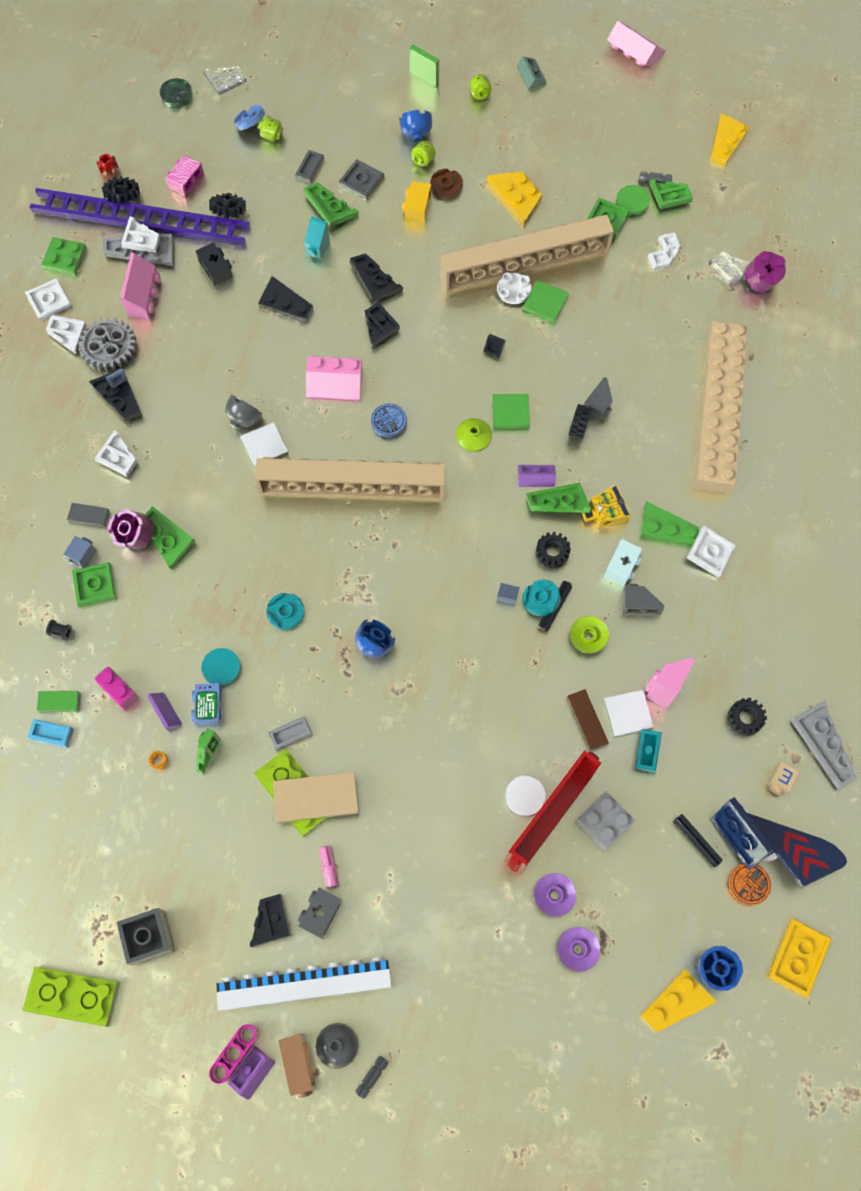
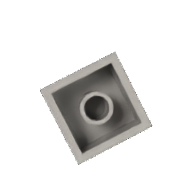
[575,791,636,853]

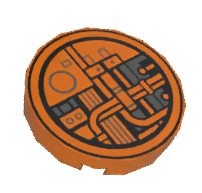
[728,863,771,905]

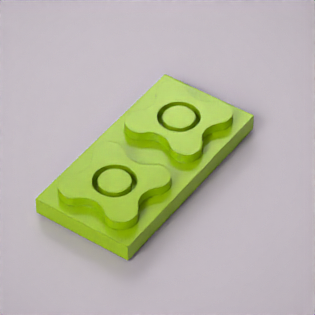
[254,748,328,837]
[22,966,119,1027]

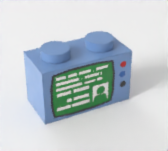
[191,683,222,728]

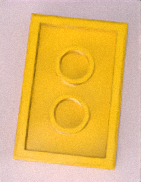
[767,918,832,998]

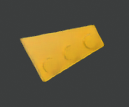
[640,969,717,1032]

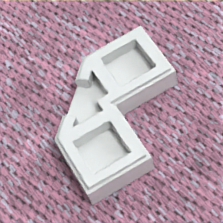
[648,232,681,271]

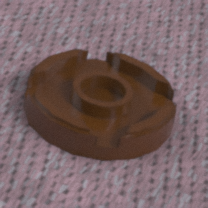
[430,168,463,199]

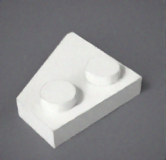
[121,217,160,253]
[46,315,87,354]
[95,430,137,477]

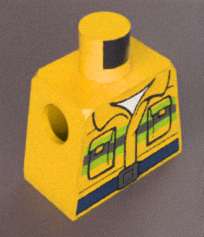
[582,485,631,528]

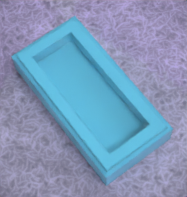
[27,719,73,747]

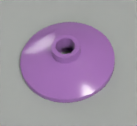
[534,873,576,916]
[557,927,600,971]

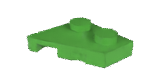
[649,179,693,209]
[196,728,222,774]

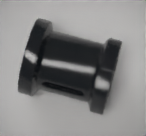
[46,619,72,642]

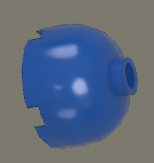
[399,110,432,142]
[355,619,395,658]
[697,946,743,991]

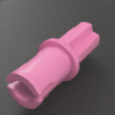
[319,846,340,889]

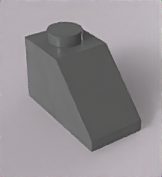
[584,377,613,422]
[622,584,664,615]

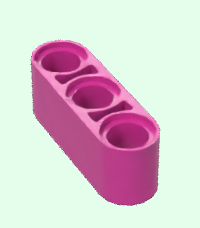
[209,1024,259,1084]

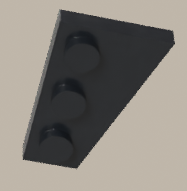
[350,253,404,301]
[258,276,313,323]
[89,368,142,421]

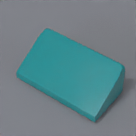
[635,729,662,774]

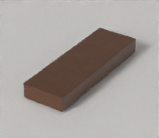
[567,689,609,751]

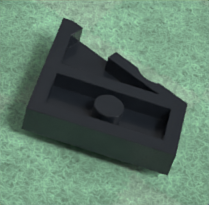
[364,302,400,347]
[250,894,291,947]

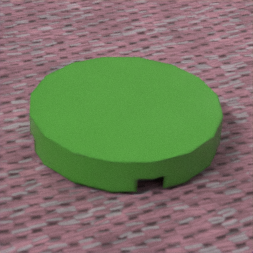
[616,185,650,216]

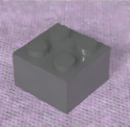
[116,908,174,966]

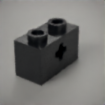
[195,242,233,286]

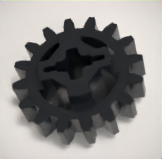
[102,176,140,204]
[209,193,246,218]

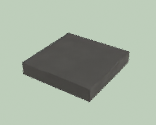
[338,159,384,200]

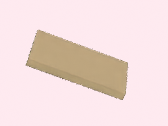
[273,772,358,823]

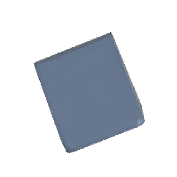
[106,368,127,388]
[497,583,520,605]

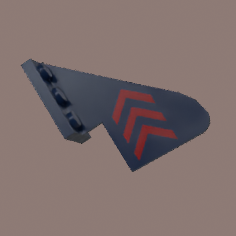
[711,797,847,888]

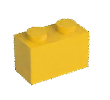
[402,181,431,222]

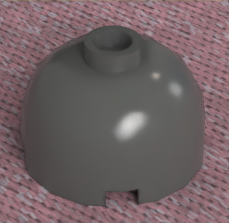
[225,394,262,428]
[315,1023,359,1069]

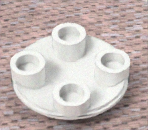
[497,272,532,304]

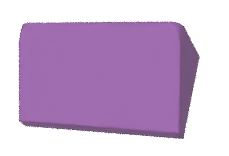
[518,465,556,487]
[147,693,182,732]
[227,1046,275,1100]

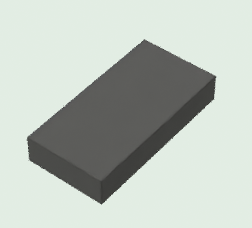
[295,150,324,184]
[67,503,109,528]

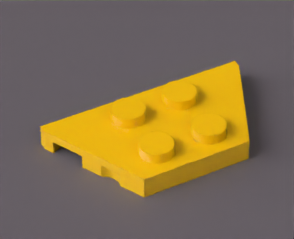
[486,171,542,224]

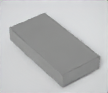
[268,716,313,751]

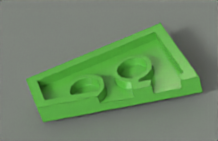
[526,482,591,513]
[145,506,196,569]

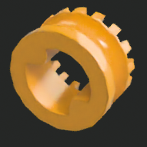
[148,750,168,770]

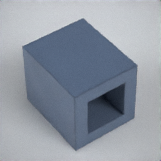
[63,536,96,568]

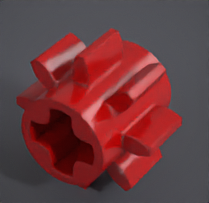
[96,154,119,176]

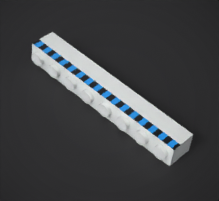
[216,957,392,1011]

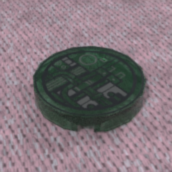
[159,78,193,108]

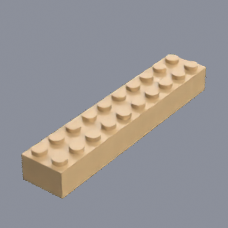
[440,215,614,293]
[693,321,748,494]
[255,457,445,501]

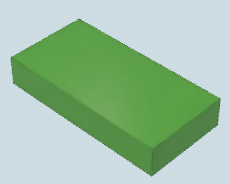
[37,691,80,712]

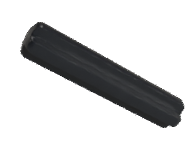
[538,581,572,632]
[674,814,723,867]

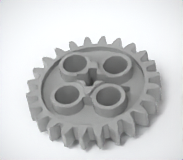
[78,317,137,371]

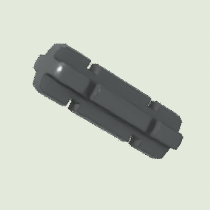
[639,171,672,184]
[355,1056,388,1099]

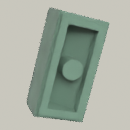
[517,56,547,89]

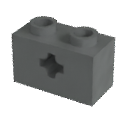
[298,887,342,940]

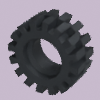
[568,404,592,439]
[536,532,571,569]
[727,698,767,736]

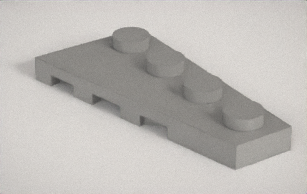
[103,234,173,266]
[791,700,857,789]

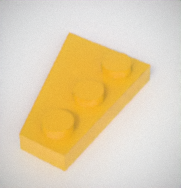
[711,113,750,165]

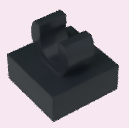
[483,334,506,358]

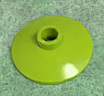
[456,418,492,451]
[570,616,609,653]

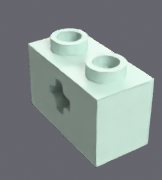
[604,539,643,587]

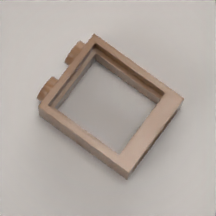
[278,1033,317,1099]

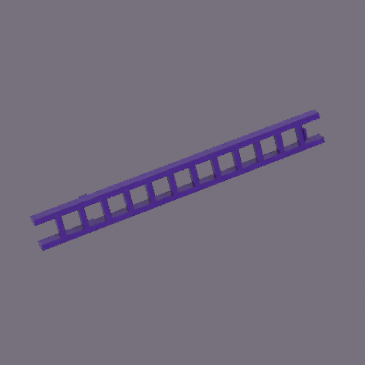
[30,188,251,246]

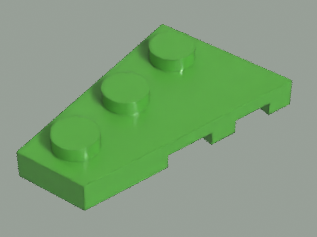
[303,182,359,227]
[640,501,700,546]

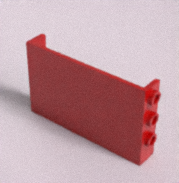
[504,750,602,874]

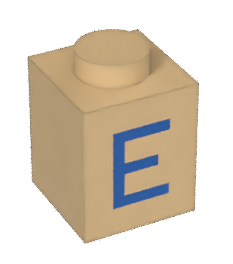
[766,761,800,796]

